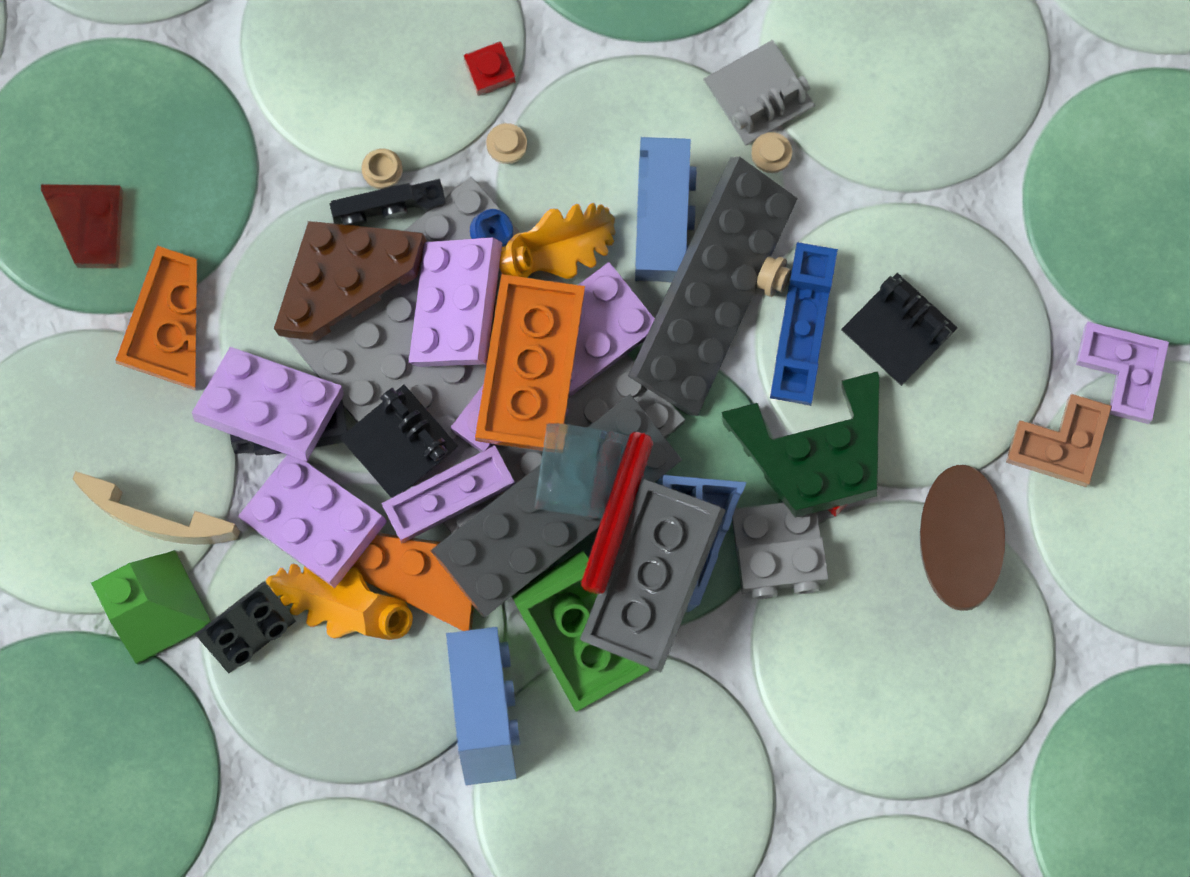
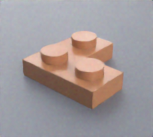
[1006,394,1111,487]

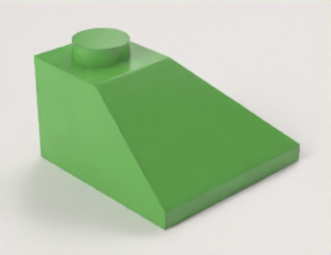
[91,550,211,665]

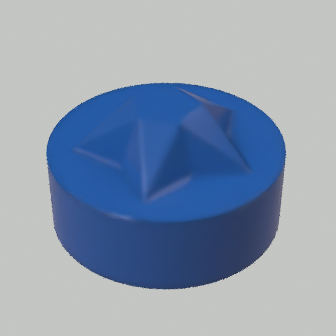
[470,209,513,246]

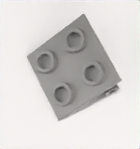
[704,40,815,146]

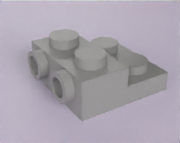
[732,503,828,599]

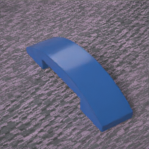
[770,242,838,406]

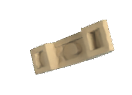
[73,471,241,545]

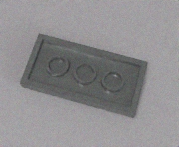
[580,479,726,672]

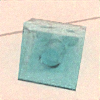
[534,423,629,518]

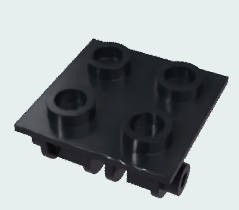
[841,272,958,386]
[340,384,459,498]
[195,580,296,674]

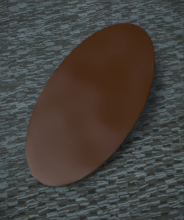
[920,465,1005,611]

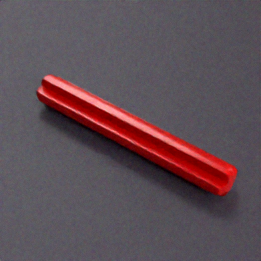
[581,432,653,594]

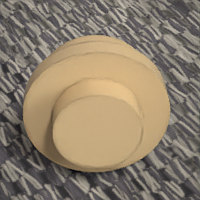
[486,123,527,164]
[751,132,792,173]
[361,149,403,189]
[757,256,791,297]

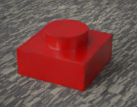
[463,41,516,96]

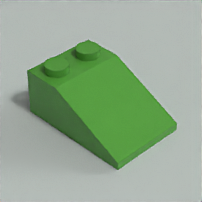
[511,551,650,712]

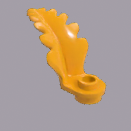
[499,203,616,279]
[266,563,413,640]

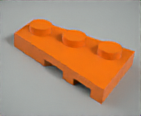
[115,245,197,390]
[353,533,474,631]

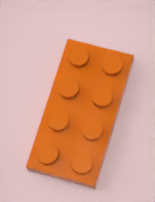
[475,274,585,453]

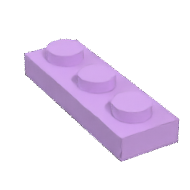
[381,446,515,543]

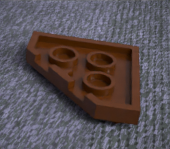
[274,221,427,341]

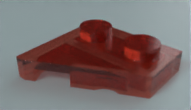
[41,184,123,269]

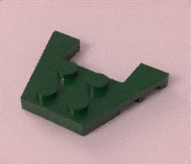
[722,371,880,518]

